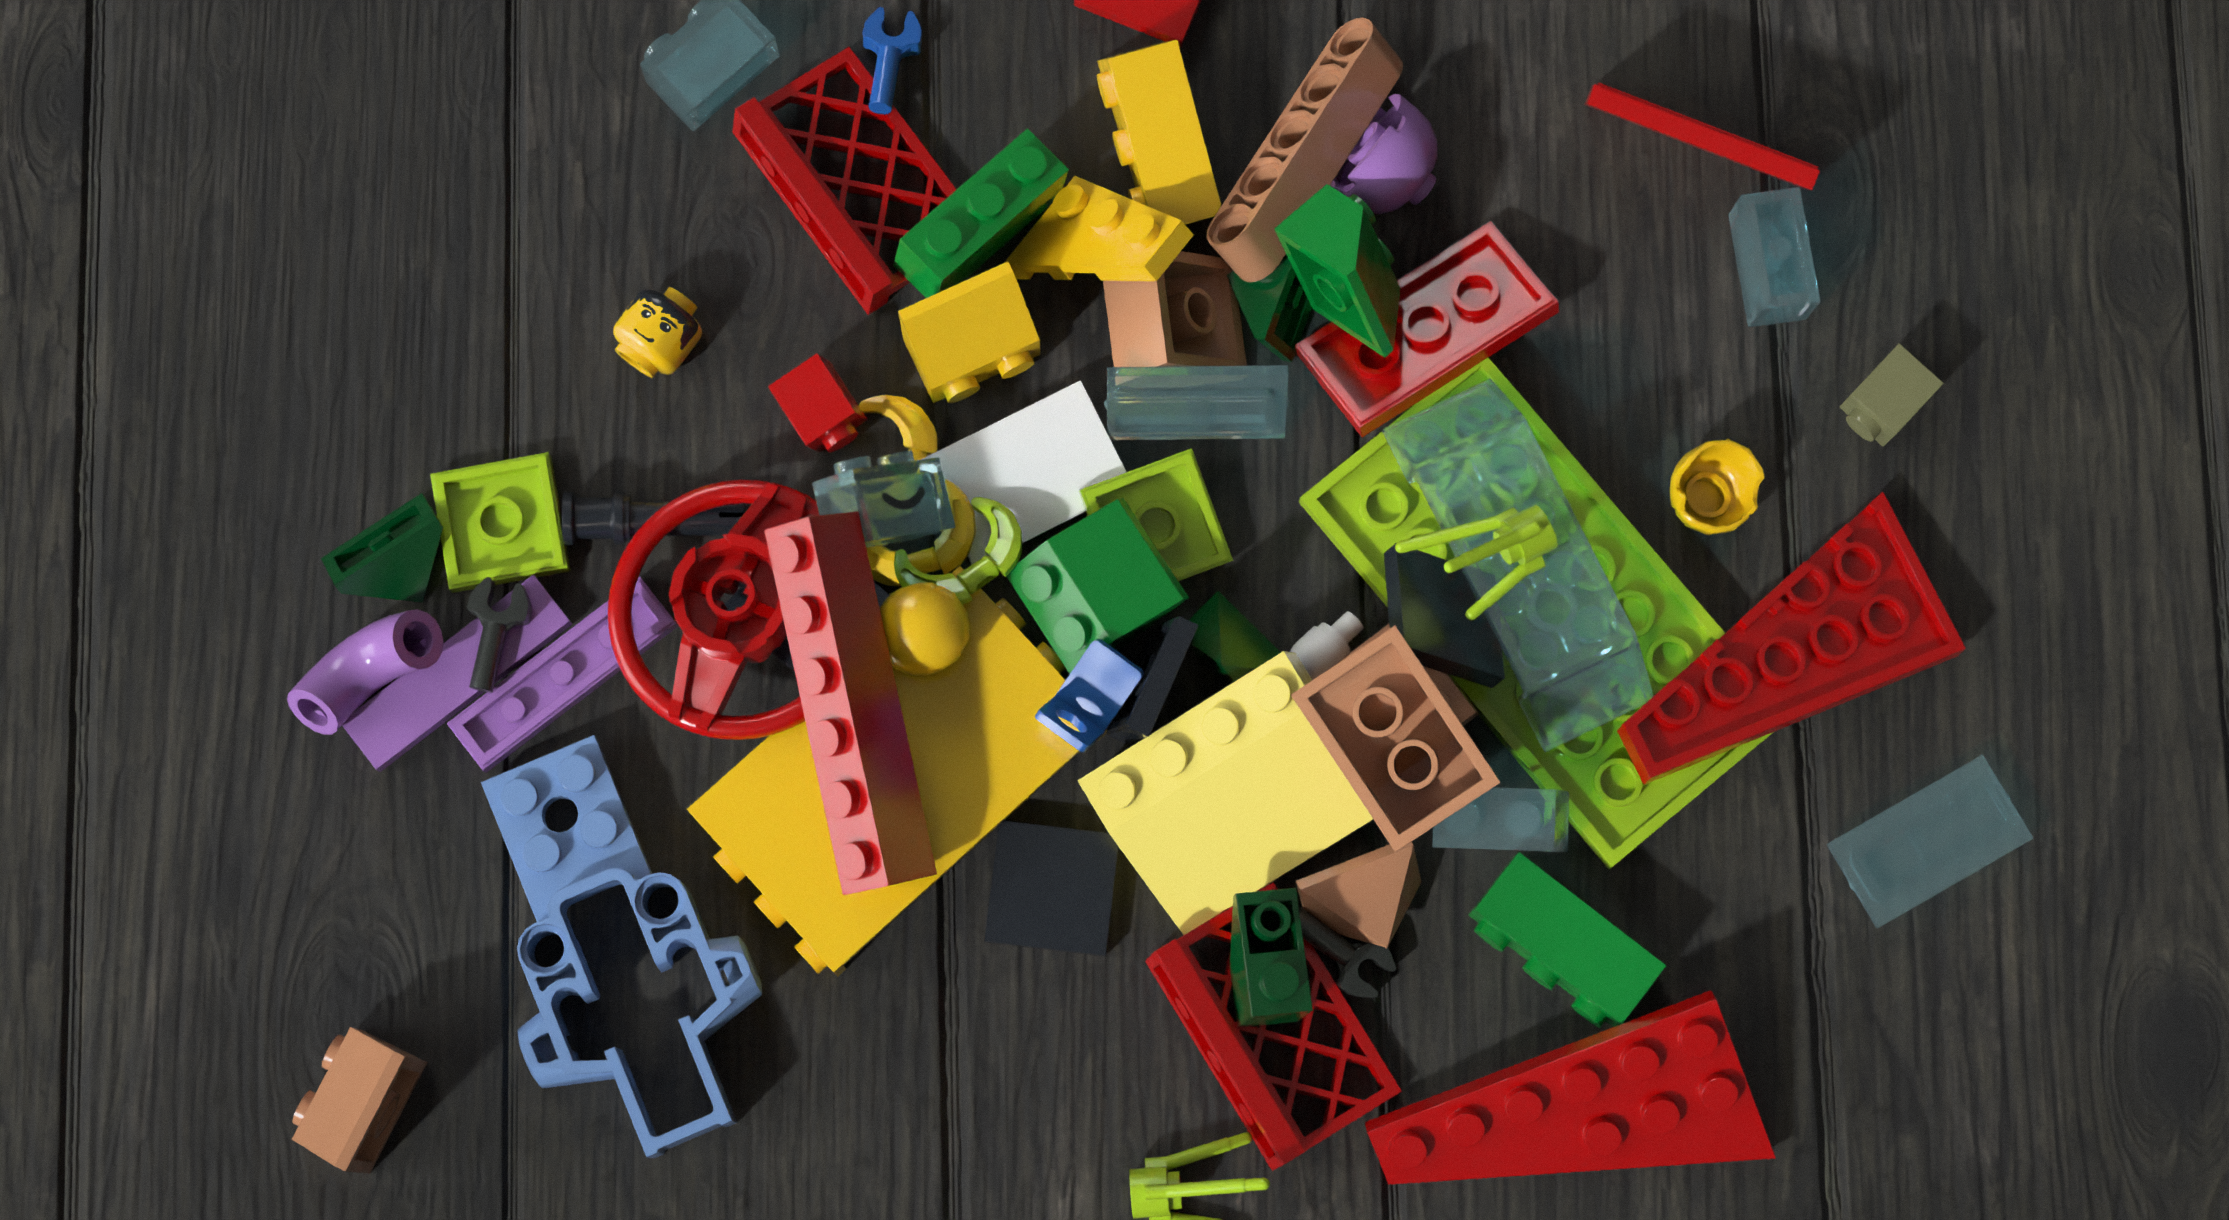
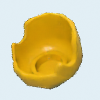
[1670,439,1764,535]
[880,582,970,676]

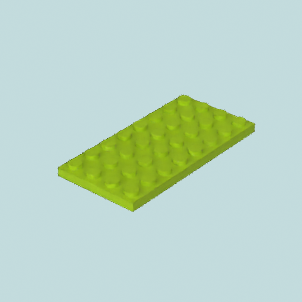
[1299,357,1773,869]

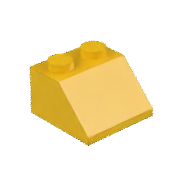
[898,261,1040,403]

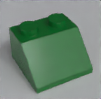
[1274,184,1401,358]
[1007,497,1189,674]

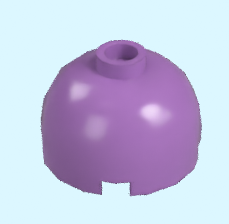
[1330,94,1437,214]

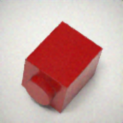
[768,353,868,453]

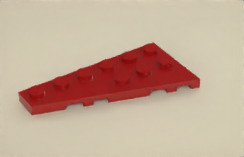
[1617,492,1966,785]
[1365,990,1776,1185]

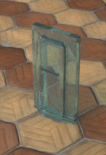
[1104,365,1289,440]
[1826,755,2033,928]

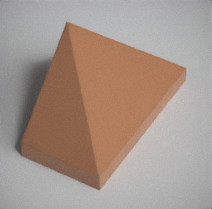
[1296,842,1421,948]

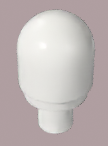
[1290,611,1363,680]

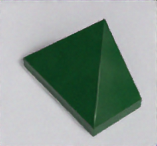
[1227,254,1312,362]
[321,493,443,603]
[1189,591,1281,686]

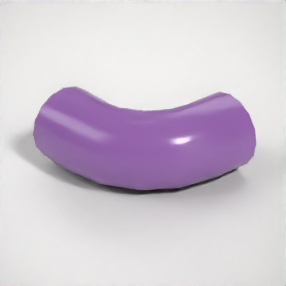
[287,609,443,735]

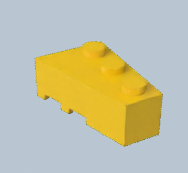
[1097,40,1221,224]

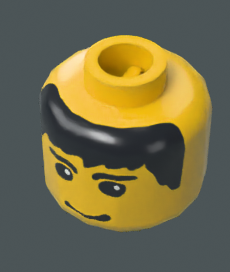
[613,287,702,378]

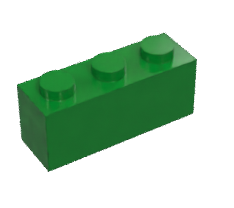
[893,128,1069,298]
[1468,852,1666,1028]

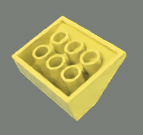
[1077,651,1374,935]

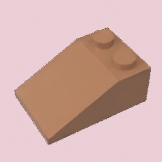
[1291,626,1501,852]

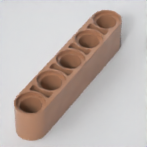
[1207,18,1403,282]

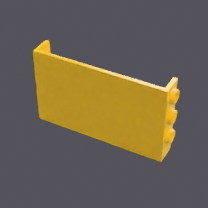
[687,566,1107,977]

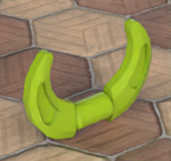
[894,497,1022,604]

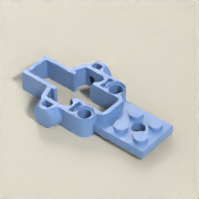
[481,735,762,1159]

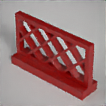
[732,47,957,315]
[1145,882,1402,1171]

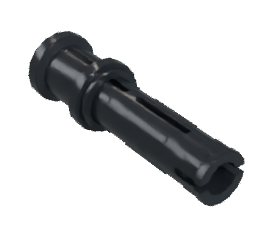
[562,492,746,545]

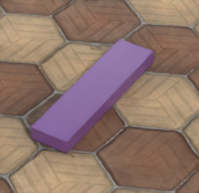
[342,575,572,772]
[447,577,678,773]

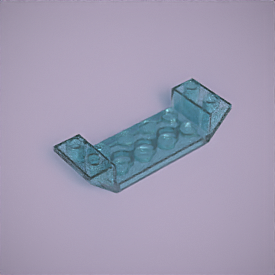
[1382,378,1654,753]

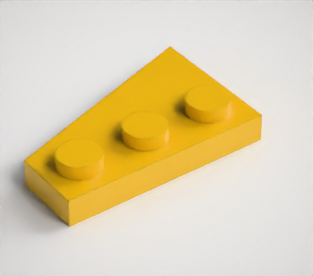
[1004,176,1193,281]

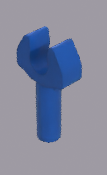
[862,7,922,114]

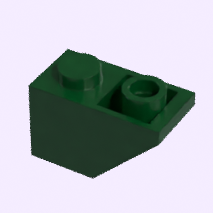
[1230,888,1313,1028]

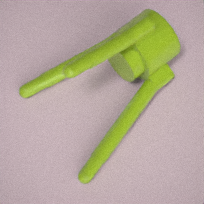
[1395,504,1558,620]
[1129,1132,1270,1220]

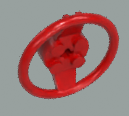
[608,479,833,740]

